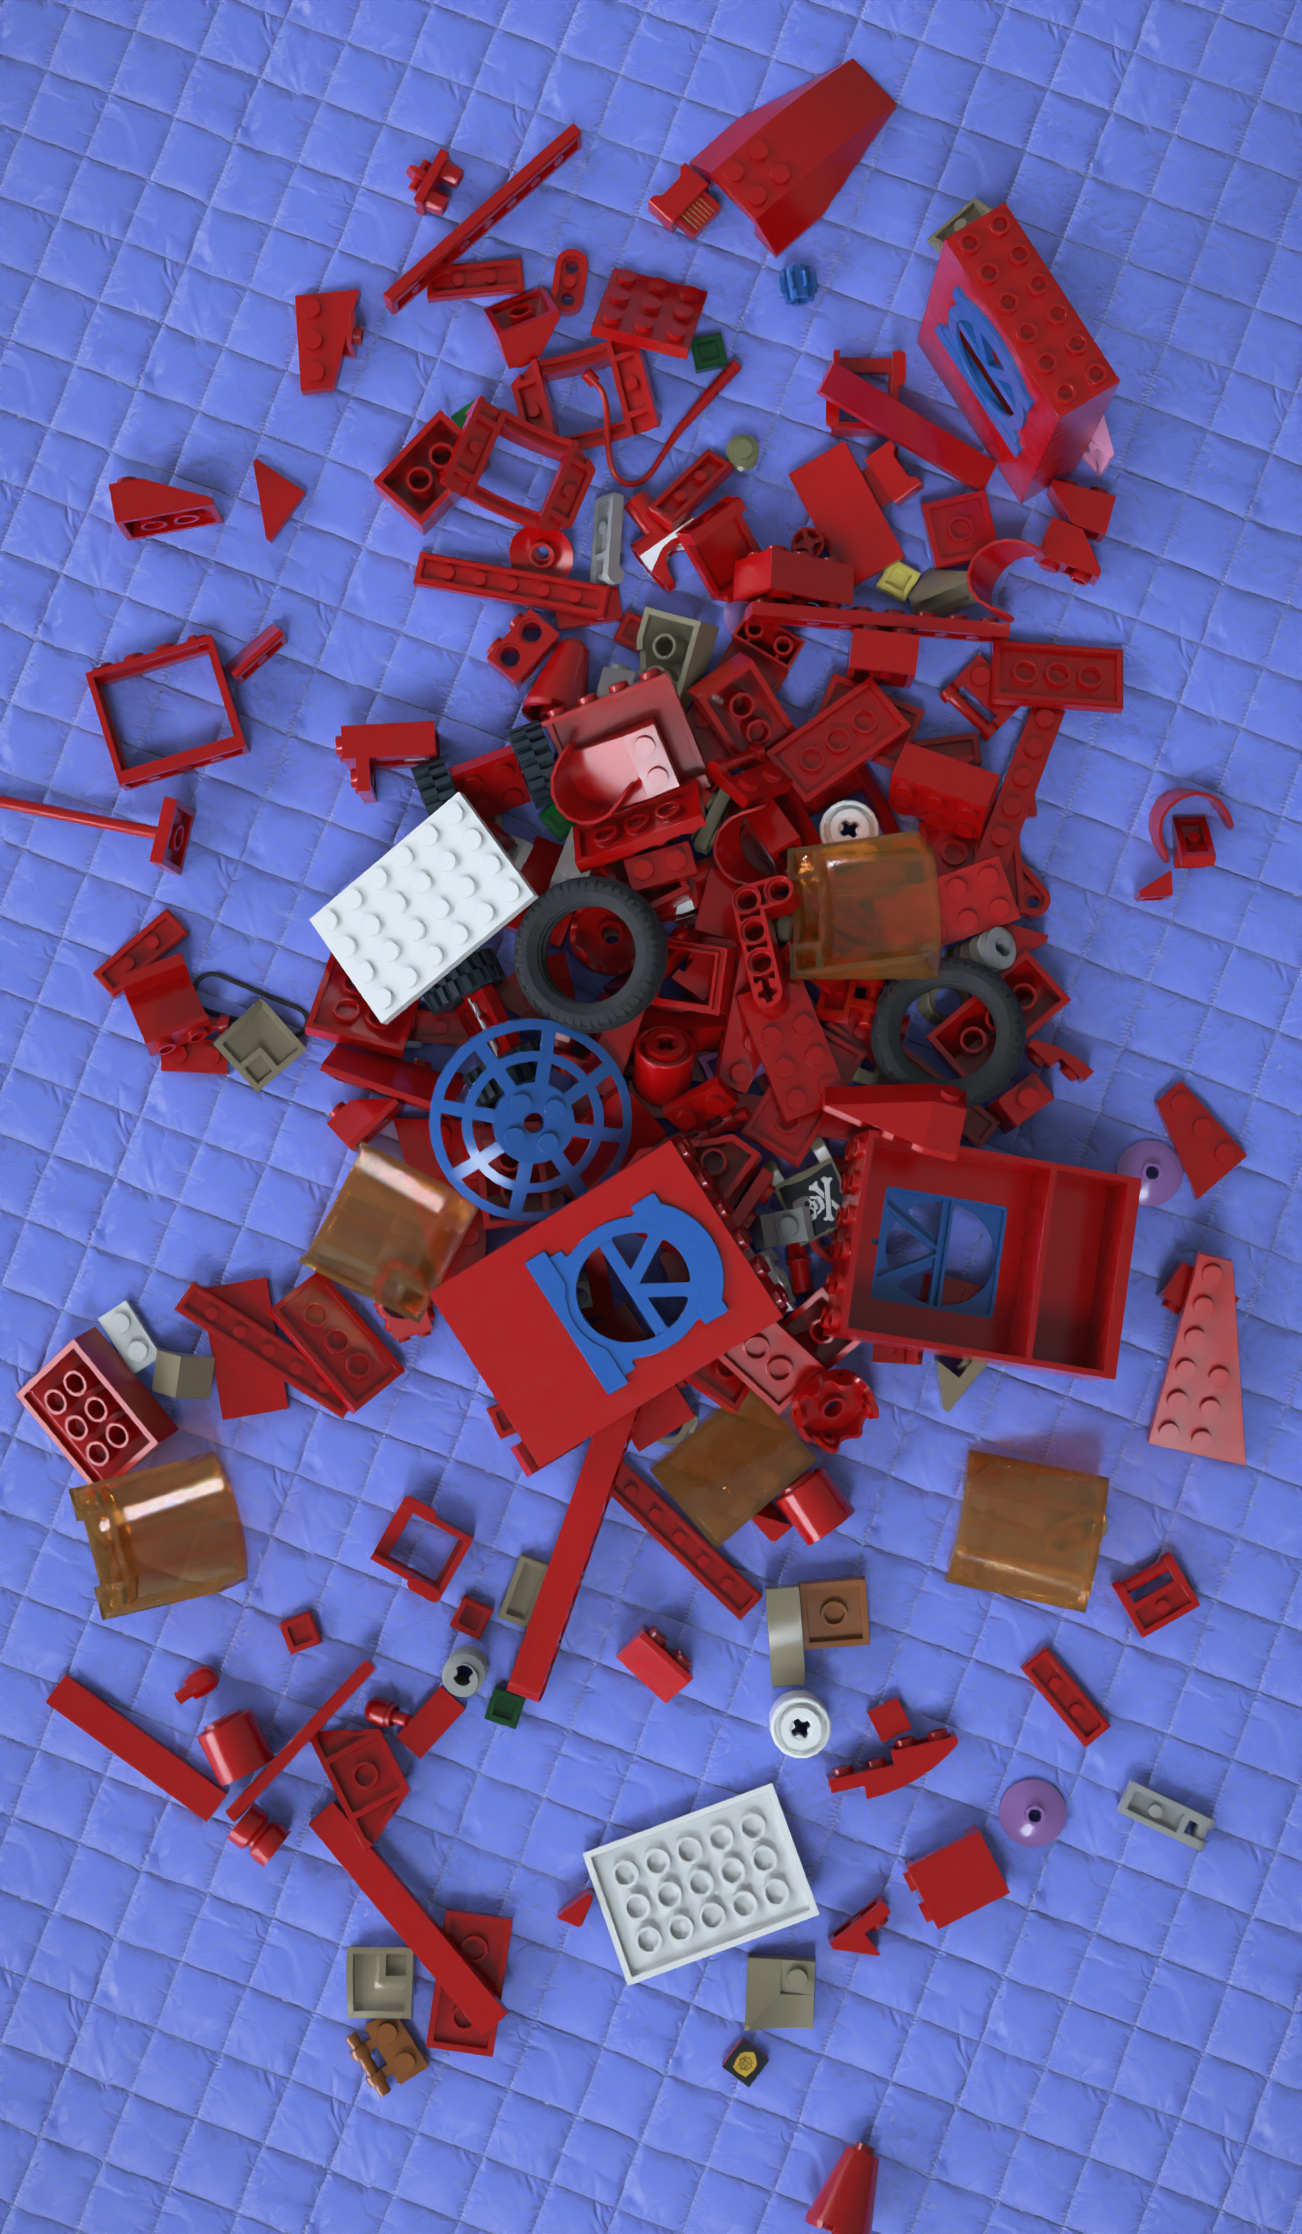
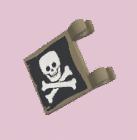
[763,1137,844,1246]

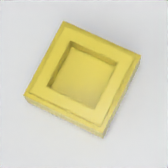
[876,561,921,604]

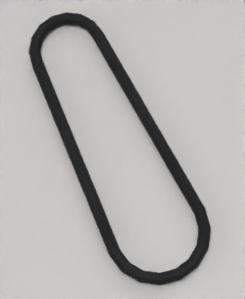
[193,971,309,1037]

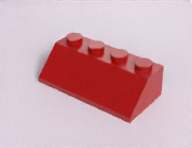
[926,950,1071,1079]

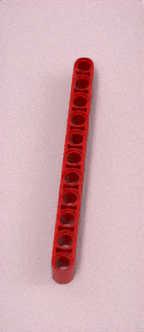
[507,1404,643,1703]

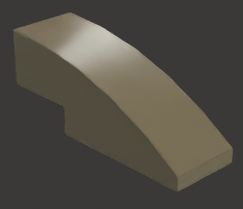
[764,1584,805,1687]

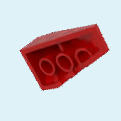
[823,1083,967,1161]

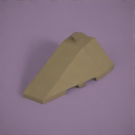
[637,607,719,713]

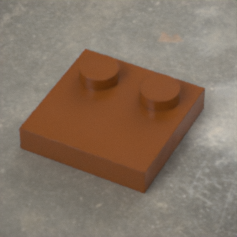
[798,1576,870,1650]

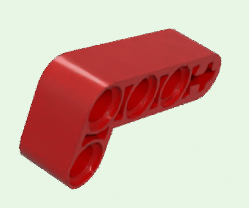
[732,875,801,1017]

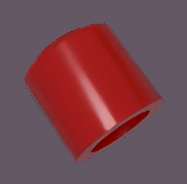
[632,1025,696,1105]
[776,1466,855,1546]
[197,1708,276,1786]

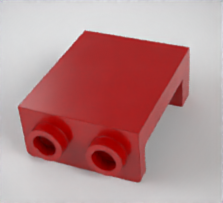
[676,496,762,603]
[903,1825,1010,1929]

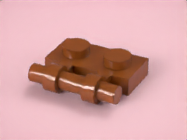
[345,2018,430,2098]

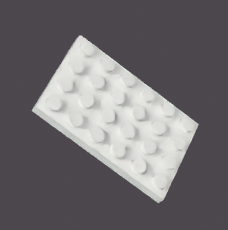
[309,792,538,1025]
[582,1783,820,1986]

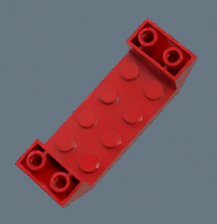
[687,615,806,808]

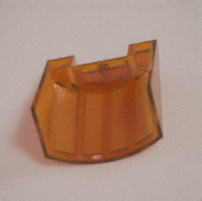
[787,831,942,979]
[298,1141,479,1324]
[945,1449,1109,1613]
[68,1450,248,1620]

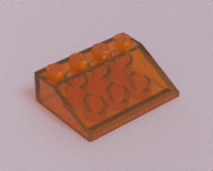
[650,1389,818,1549]

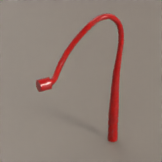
[581,360,742,488]

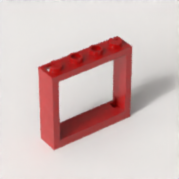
[85,634,251,791]

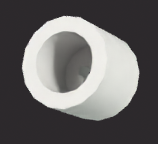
[817,800,879,867]
[769,1690,831,1758]

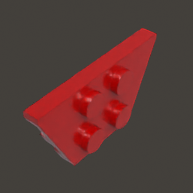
[310,1729,412,1851]

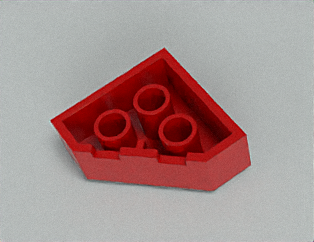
[626,1134,763,1203]

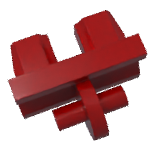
[406,148,464,216]

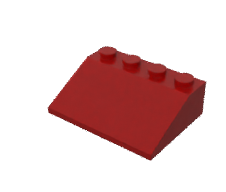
[320,1043,468,1121]
[15,1326,179,1497]

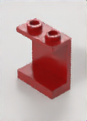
[118,953,213,1057]

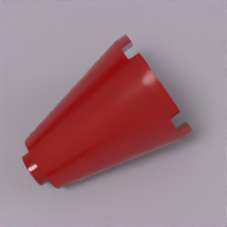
[522,638,590,729]
[804,2141,880,2234]

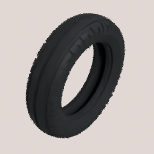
[514,876,668,1033]
[870,956,1026,1108]

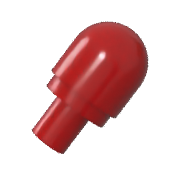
[174,1666,219,1705]
[364,1697,411,1728]

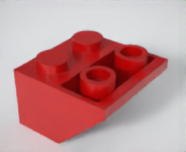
[616,1623,693,1703]

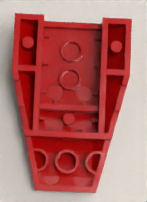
[689,59,897,258]

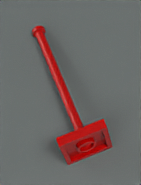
[0,795,196,876]

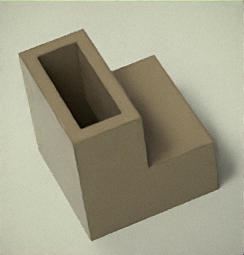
[152,1350,215,1399]

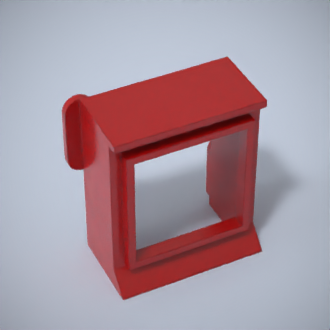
[825,350,906,438]
[650,936,738,1016]
[370,1496,474,1602]

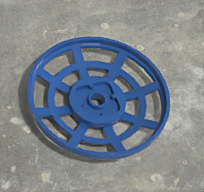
[429,1018,632,1221]

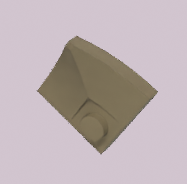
[212,997,307,1093]
[346,1947,416,2019]
[744,1953,816,2031]

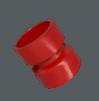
[227,1802,291,1867]

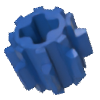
[777,264,818,306]

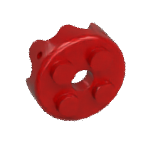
[569,907,636,976]
[791,1369,879,1454]

